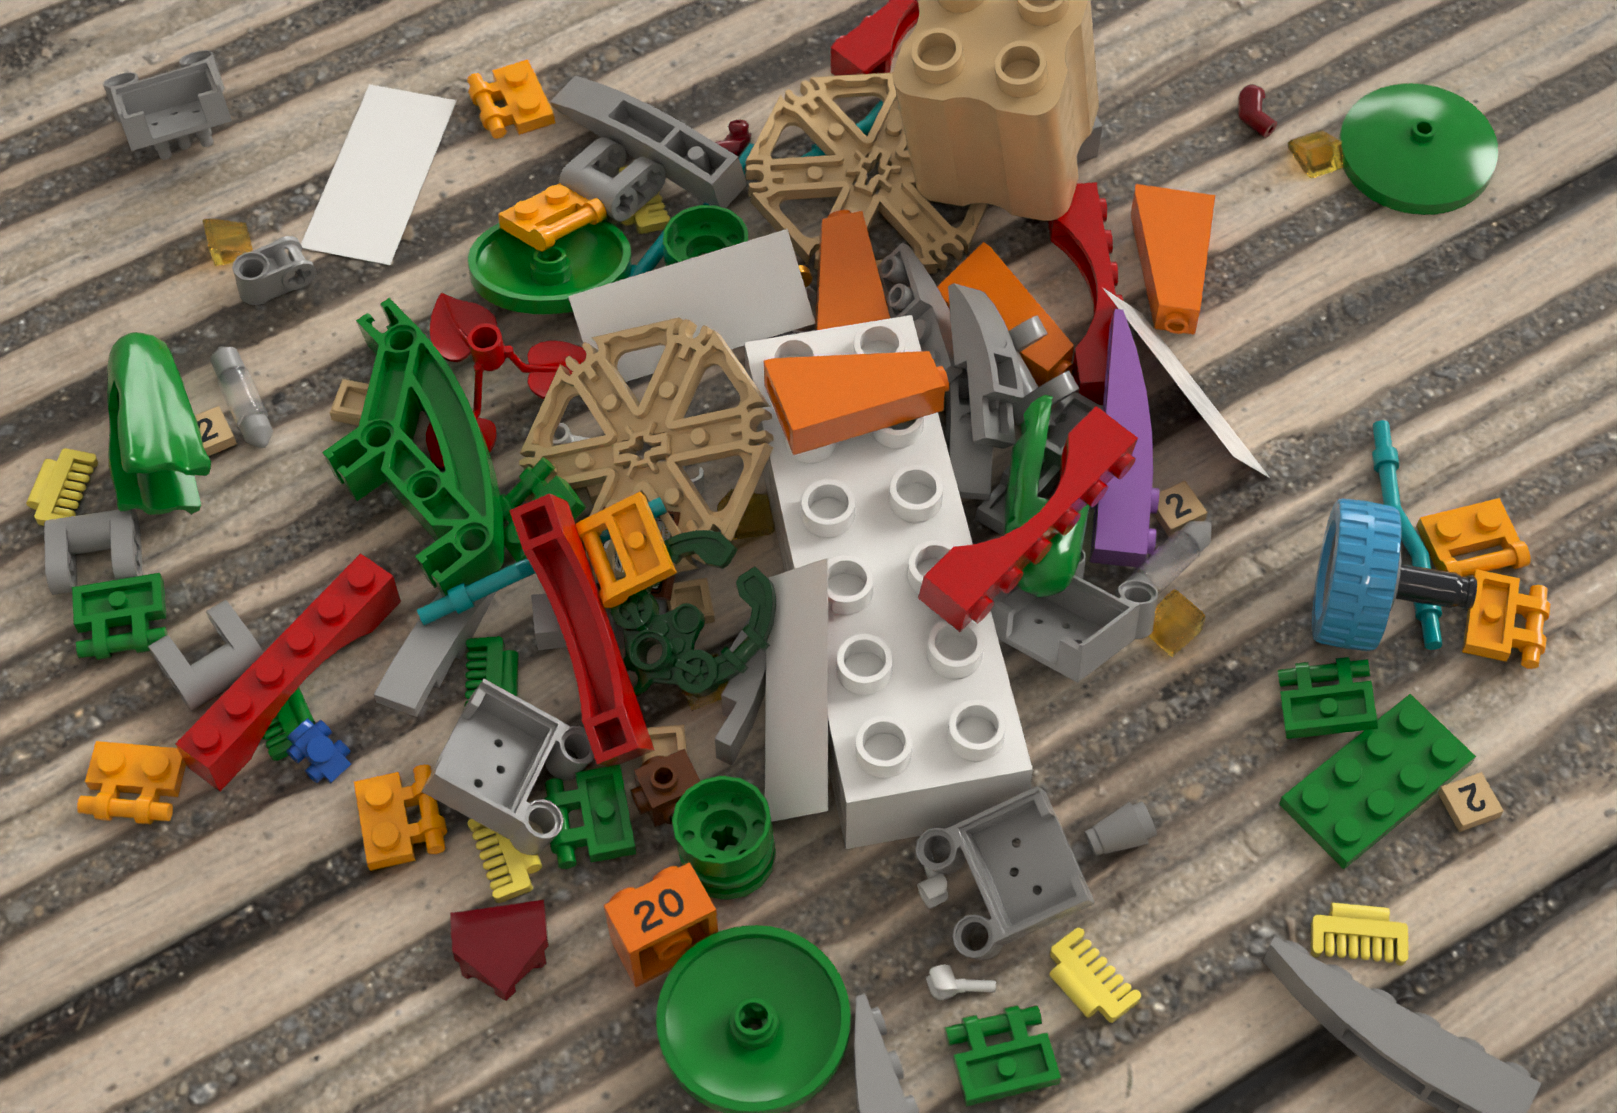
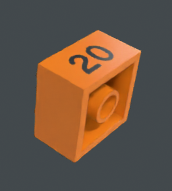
[604,862,718,988]

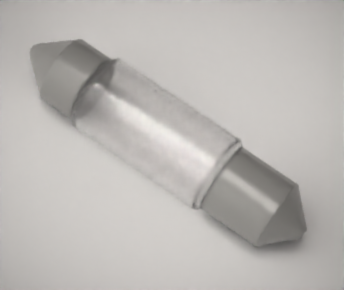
[210,346,273,448]
[1115,521,1212,597]

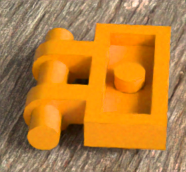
[467,59,555,139]
[1462,569,1551,669]
[77,741,186,824]
[354,764,447,871]

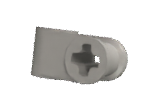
[232,236,316,305]

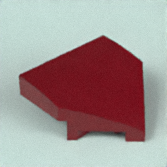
[450,899,549,1001]

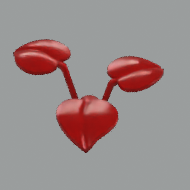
[426,293,586,470]

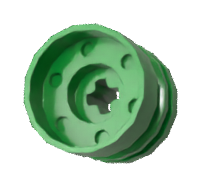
[663,205,749,266]
[672,776,776,900]

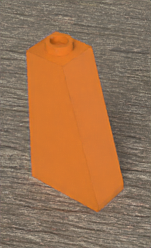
[1130,184,1216,335]
[815,210,890,331]
[937,242,1074,387]
[764,351,949,455]

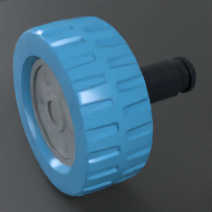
[1312,499,1477,651]

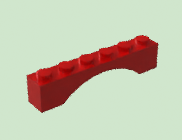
[831,0,919,97]
[1048,182,1123,405]
[918,406,1138,632]
[509,493,655,766]
[175,553,401,792]

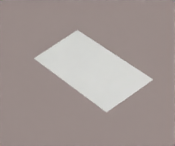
[301,84,457,265]
[568,229,815,382]
[1103,288,1270,478]
[765,558,828,822]

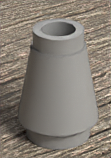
[1084,801,1157,857]

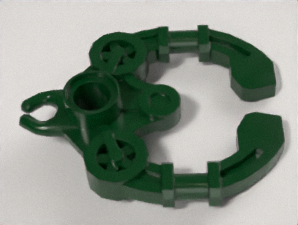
[611,530,776,697]

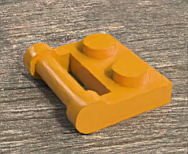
[498,183,607,252]
[575,491,677,608]
[1416,498,1531,577]

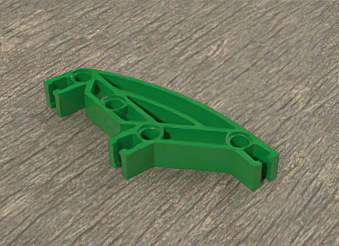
[322,298,504,597]

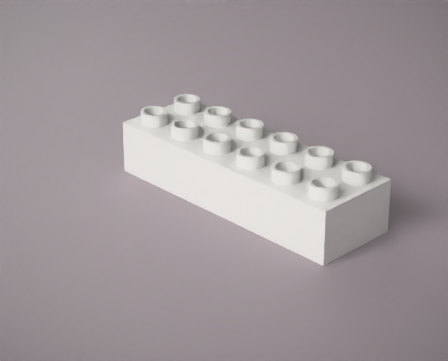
[744,315,1033,849]

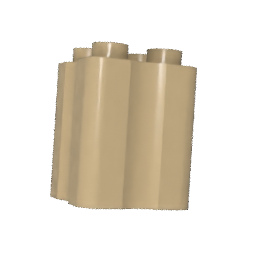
[893,0,1099,221]

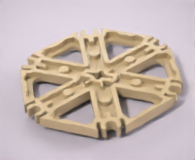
[745,73,989,273]
[519,317,774,581]

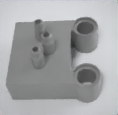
[103,50,232,160]
[991,549,1158,683]
[421,679,595,855]
[915,786,1096,961]

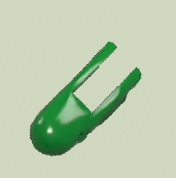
[107,332,211,515]
[1005,395,1090,598]

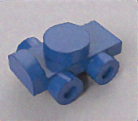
[286,718,351,784]

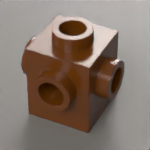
[630,749,700,827]

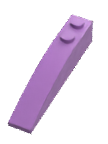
[1090,309,1159,568]

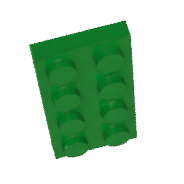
[1279,694,1476,869]

